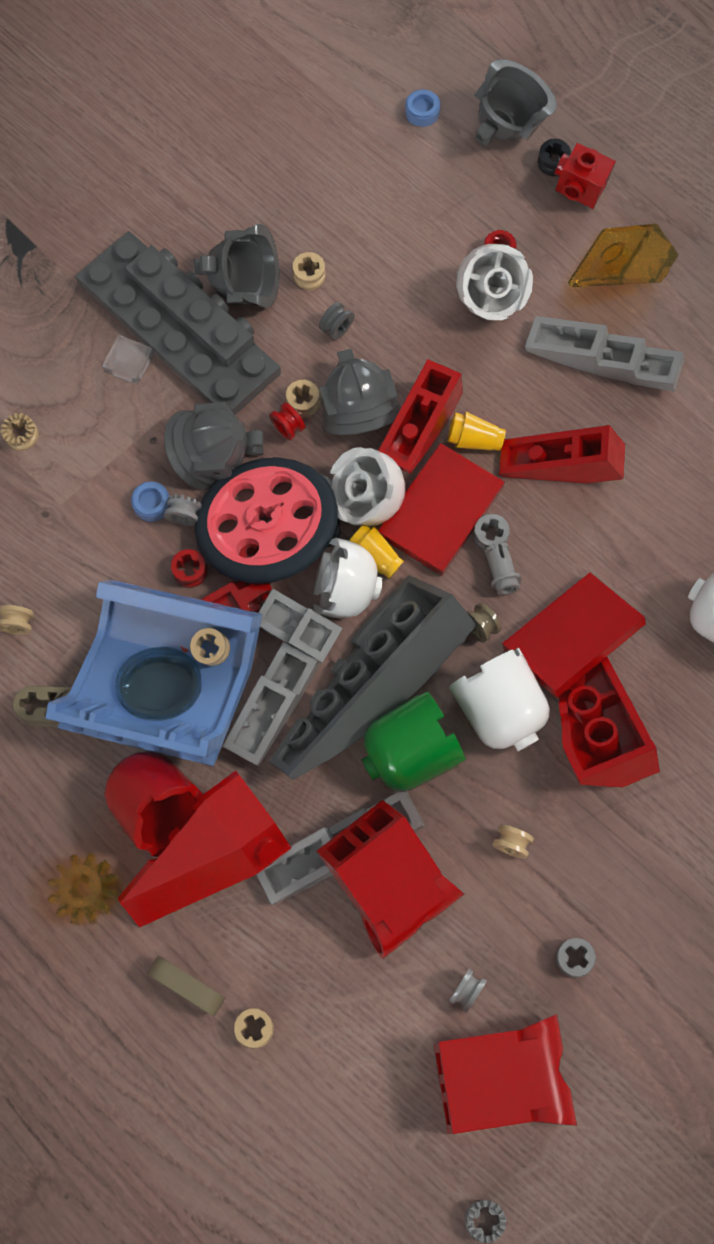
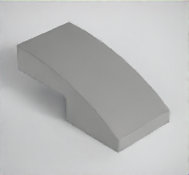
[258,589,343,663]

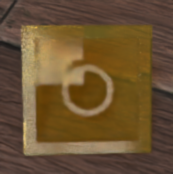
[568,223,678,287]

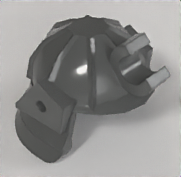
[474,59,557,147]
[193,224,280,308]
[319,348,401,435]
[164,402,263,490]

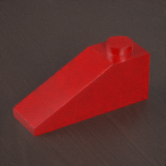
[378,359,463,474]
[499,425,625,484]

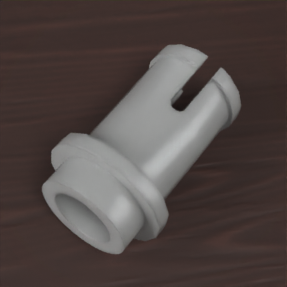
[484,543,522,595]

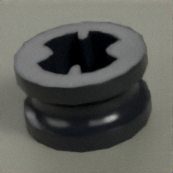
[537,139,571,176]

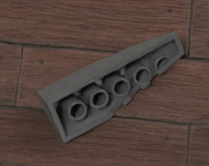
[269,575,477,780]

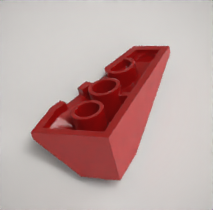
[559,657,660,788]
[117,770,291,928]

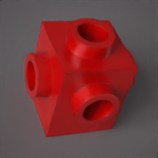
[554,143,616,209]

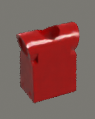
[316,800,465,959]
[433,1014,577,1134]

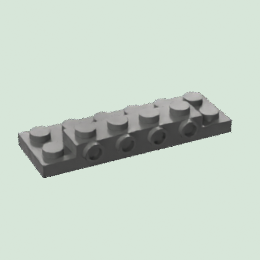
[75,231,281,415]

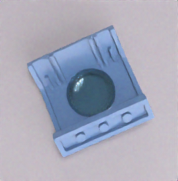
[45,580,262,767]

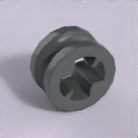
[319,302,354,340]

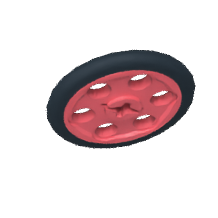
[194,457,338,584]

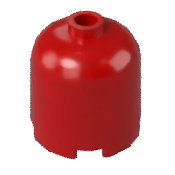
[104,751,203,857]

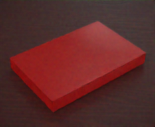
[378,443,505,576]
[502,572,646,698]

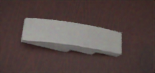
[525,316,685,392]
[222,642,322,766]
[257,792,425,905]

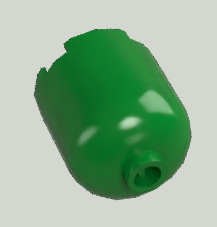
[361,692,466,792]

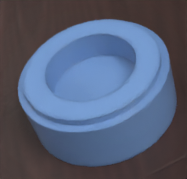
[405,89,440,127]
[131,481,170,522]

